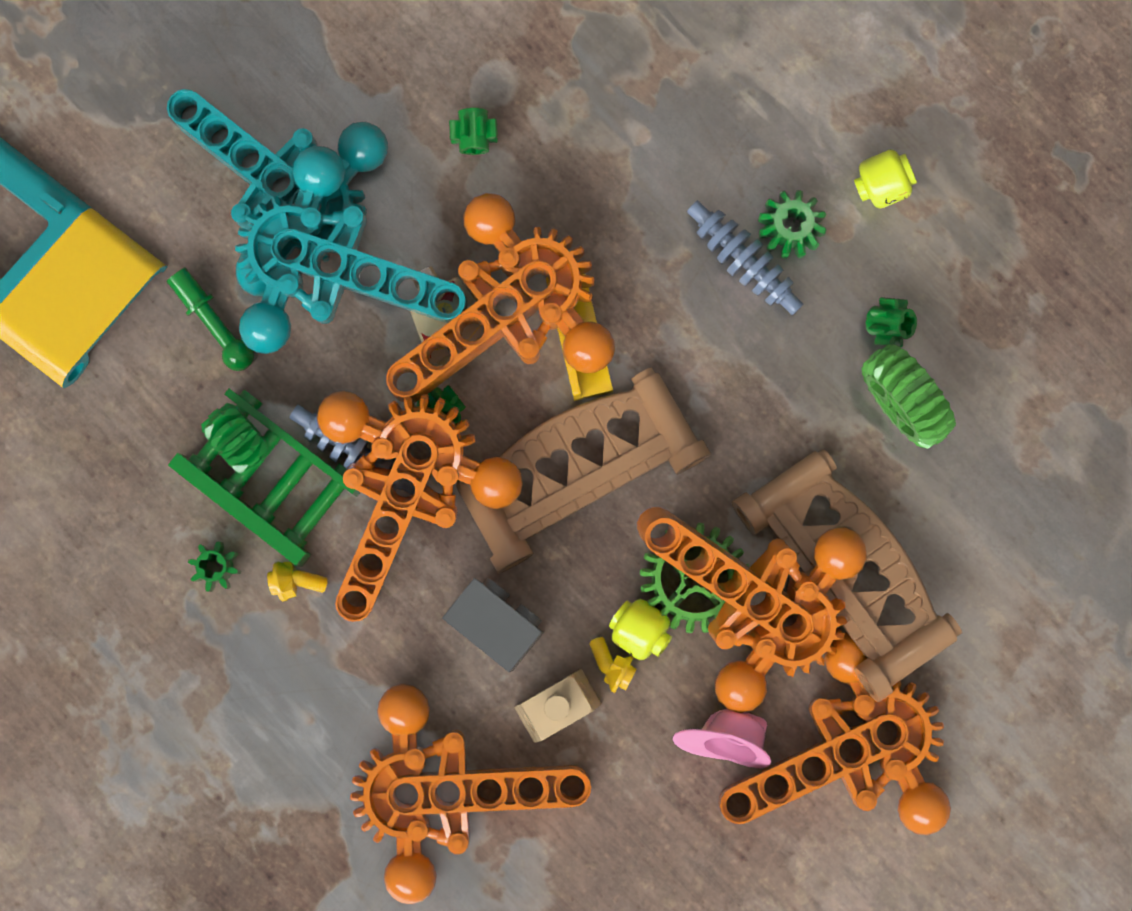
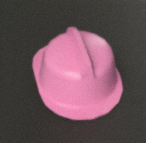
[673,709,771,768]

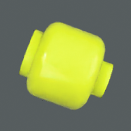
[854,149,917,209]
[609,599,672,660]

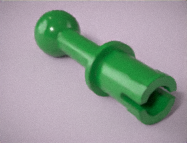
[166,267,254,371]

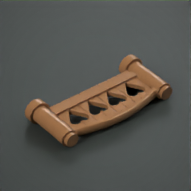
[456,367,712,574]
[732,449,962,702]

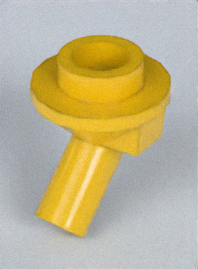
[267,561,328,602]
[589,637,637,694]

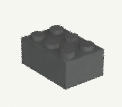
[442,577,544,673]

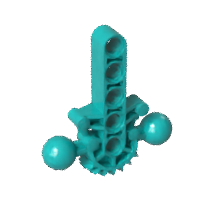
[167,89,388,296]
[235,145,468,354]

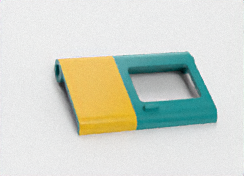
[0,137,168,388]

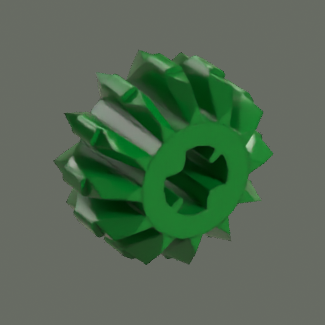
[758,190,827,259]
[201,403,271,474]

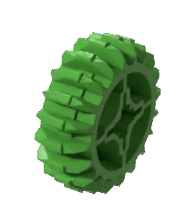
[861,344,956,449]
[640,523,749,633]

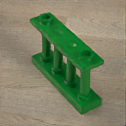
[168,388,361,567]

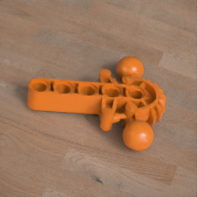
[386,193,615,402]
[317,391,523,622]
[637,507,867,713]
[718,631,951,835]
[350,684,591,904]

